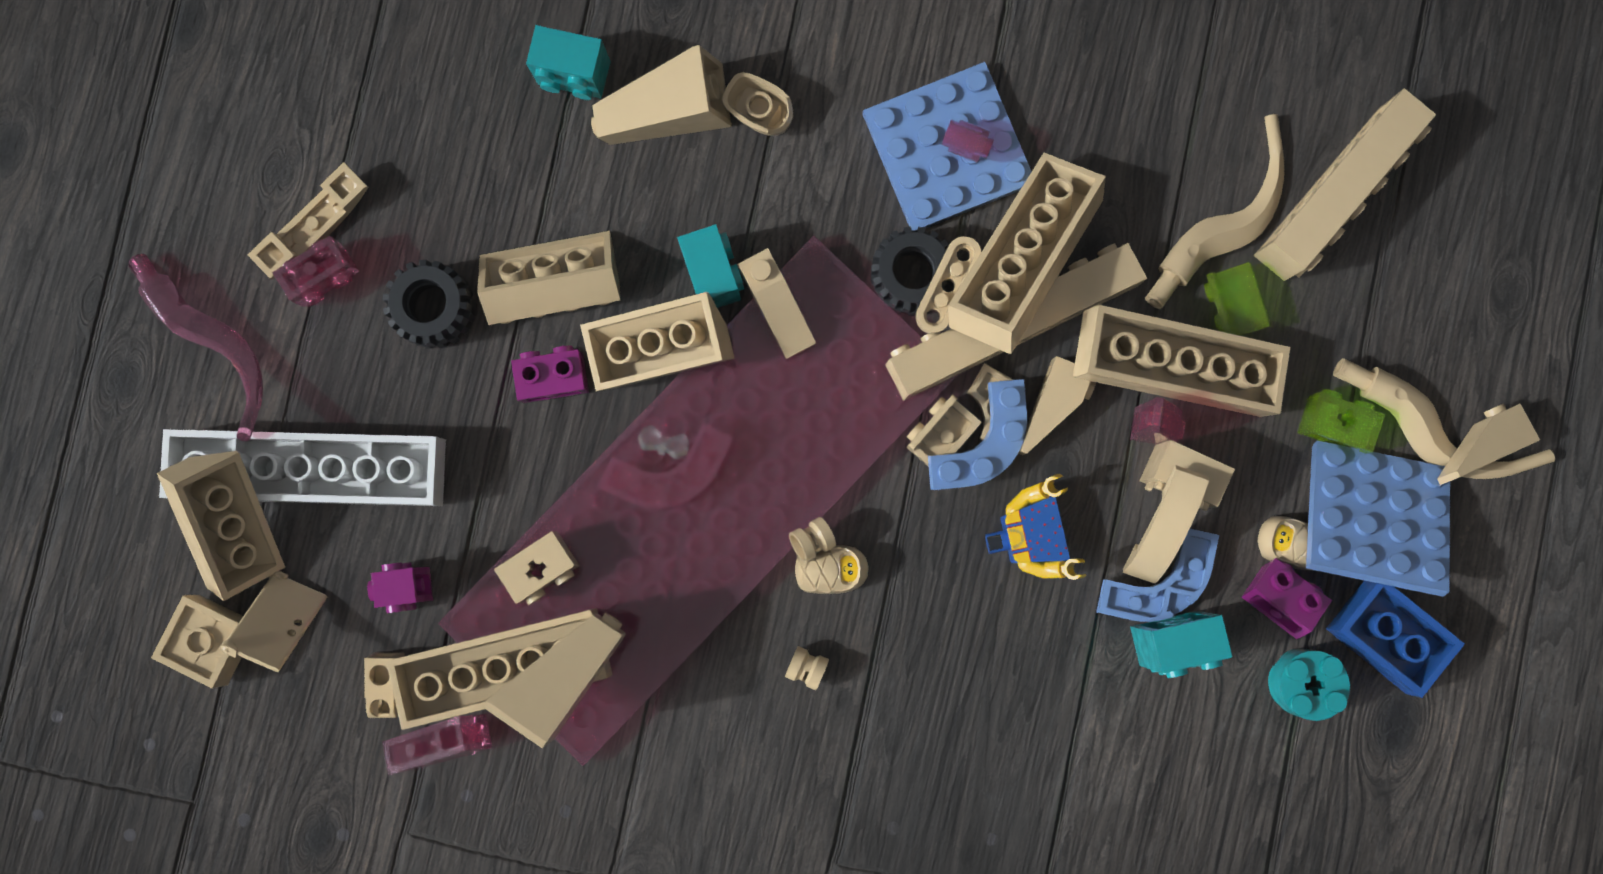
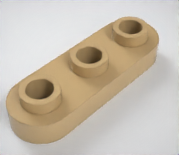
[916,236,981,334]

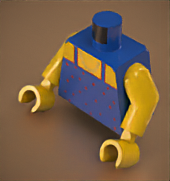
[985,474,1086,580]

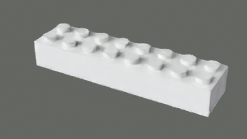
[159,429,446,506]

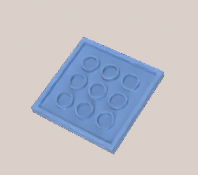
[863,62,1032,230]
[1306,440,1450,597]

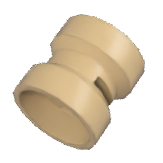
[789,517,836,563]
[785,646,829,690]

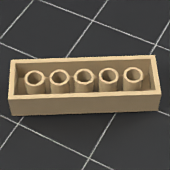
[1254,88,1436,281]
[948,153,1106,354]
[1073,305,1290,417]
[386,608,613,730]

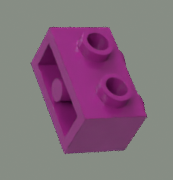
[511,345,589,404]
[1242,558,1332,639]
[367,562,433,613]

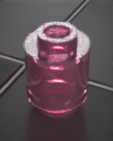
[941,119,994,163]

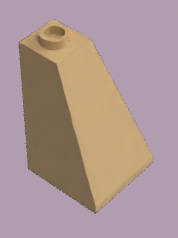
[591,45,731,145]
[482,612,627,748]

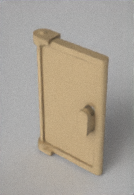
[220,571,328,672]

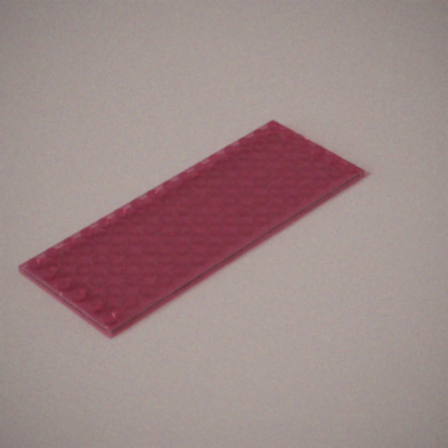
[438,236,959,766]

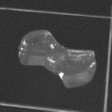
[638,425,689,459]

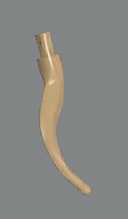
[1145,114,1284,309]
[1333,359,1555,479]

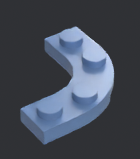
[928,379,1027,490]
[1096,529,1219,622]

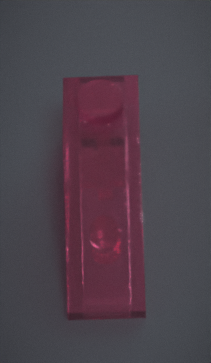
[1130,397,1186,444]
[382,714,492,775]

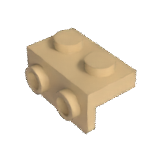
[906,394,982,467]

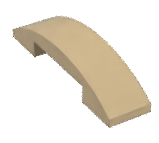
[248,162,368,280]
[1123,465,1209,584]

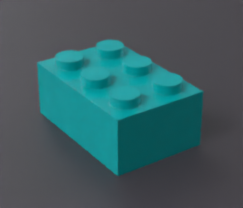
[1130,611,1232,678]

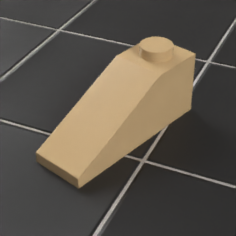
[738,248,816,360]
[1018,356,1096,455]
[1437,403,1540,485]

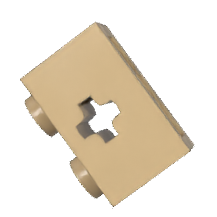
[494,531,580,605]

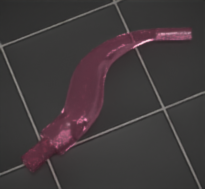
[128,254,263,441]

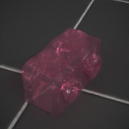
[272,236,359,307]

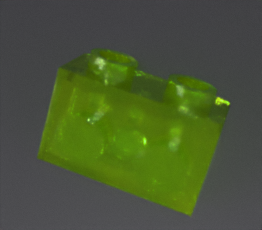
[1204,262,1271,336]

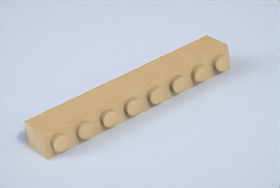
[885,243,1147,401]

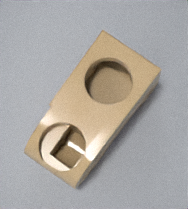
[364,652,404,718]

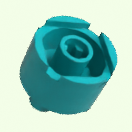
[1268,648,1350,721]

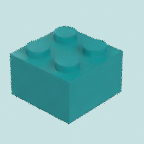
[526,25,611,100]
[677,224,744,308]

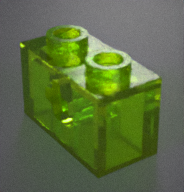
[1297,389,1385,454]

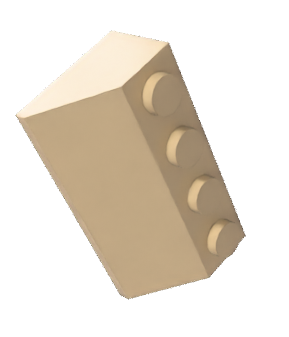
[477,231,620,325]
[580,292,735,391]
[157,451,285,601]

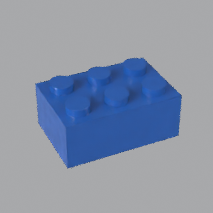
[1326,580,1465,698]

